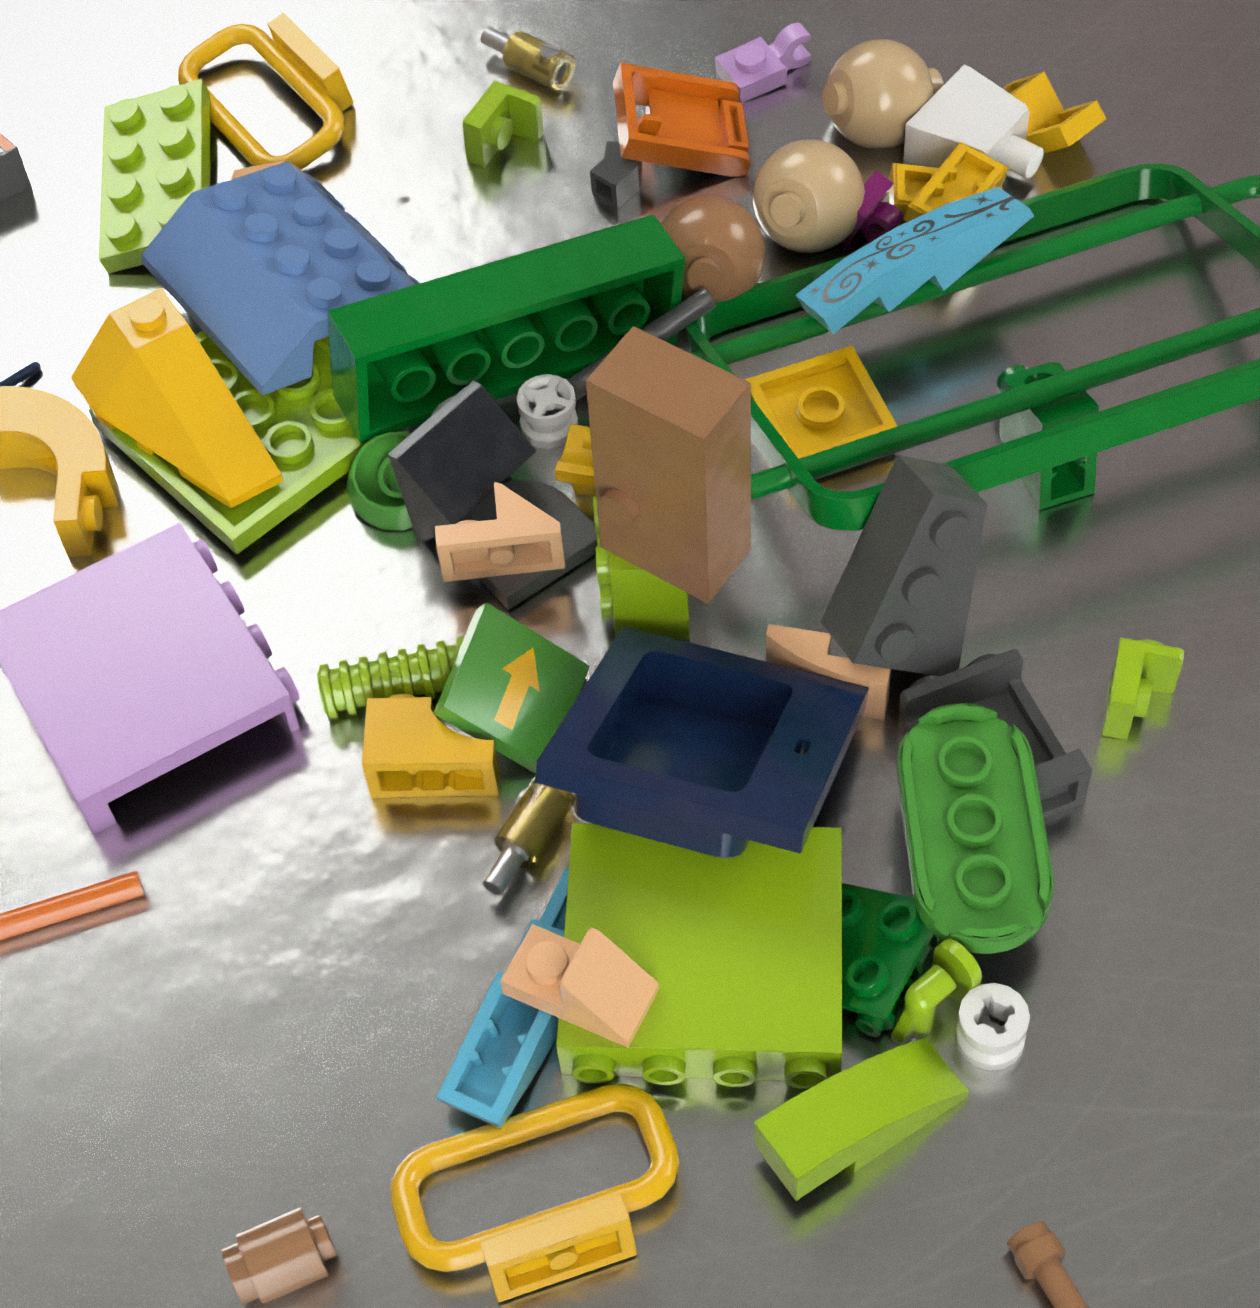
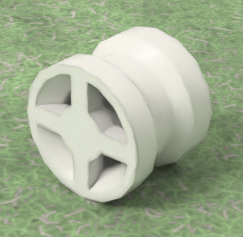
[516,374,578,449]
[955,983,1030,1071]

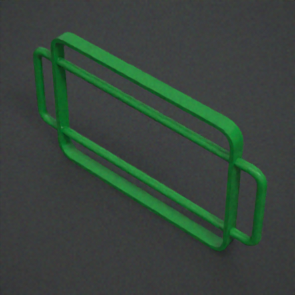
[686,163,1260,531]

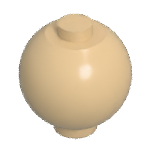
[822,39,944,150]
[753,139,865,253]

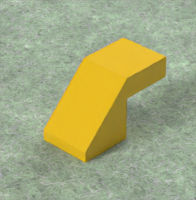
[1002,71,1106,153]

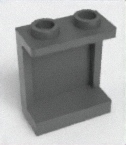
[898,649,1092,819]

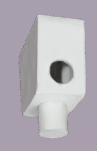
[903,65,1044,179]

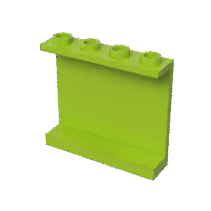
[556,823,842,1089]

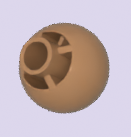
[660,195,766,302]

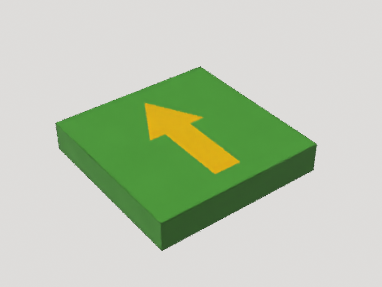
[433,602,590,774]

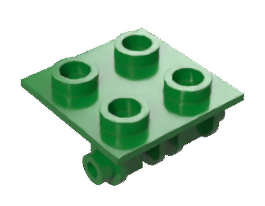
[842,883,940,1037]

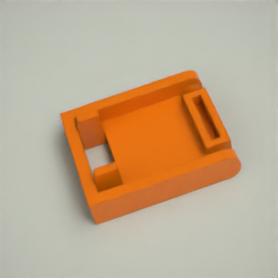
[613,62,751,177]

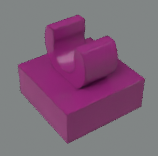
[841,170,904,247]

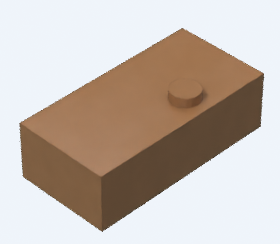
[586,326,751,604]

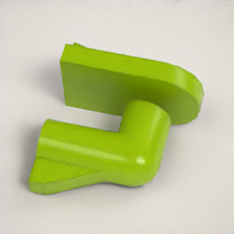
[891,938,982,1046]

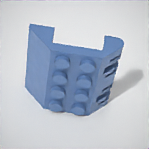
[142,161,420,396]

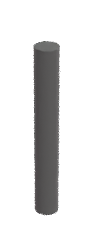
[567,287,717,401]

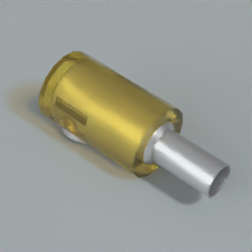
[480,27,576,92]
[482,776,574,896]

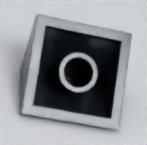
[388,380,536,542]

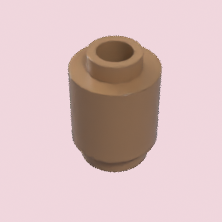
[221,1207,337,1305]

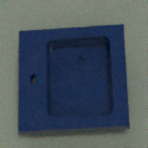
[535,626,869,858]

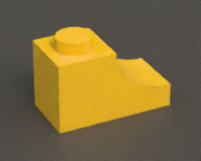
[362,694,500,798]

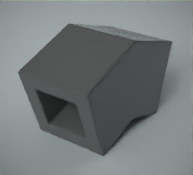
[590,141,642,210]

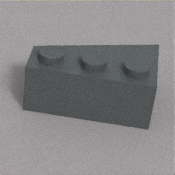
[820,455,988,676]

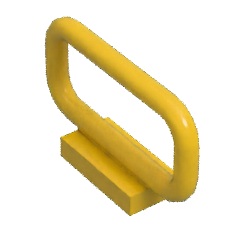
[177,12,354,170]
[390,1084,680,1303]

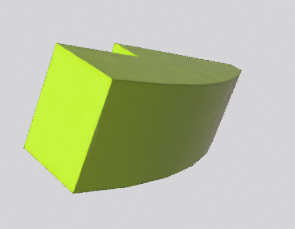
[754,1038,969,1201]

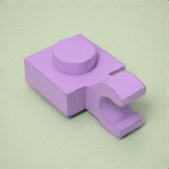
[715,23,812,103]

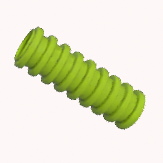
[316,636,464,719]

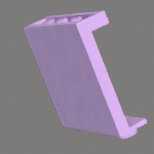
[0,522,301,835]

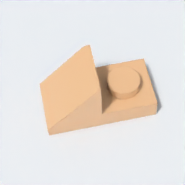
[435,482,566,582]
[500,924,659,1048]

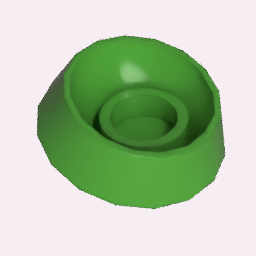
[346,432,413,531]

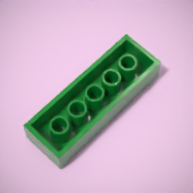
[327,214,685,443]

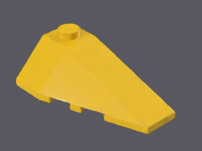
[70,288,283,508]

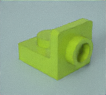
[462,81,544,168]
[1101,637,1184,740]

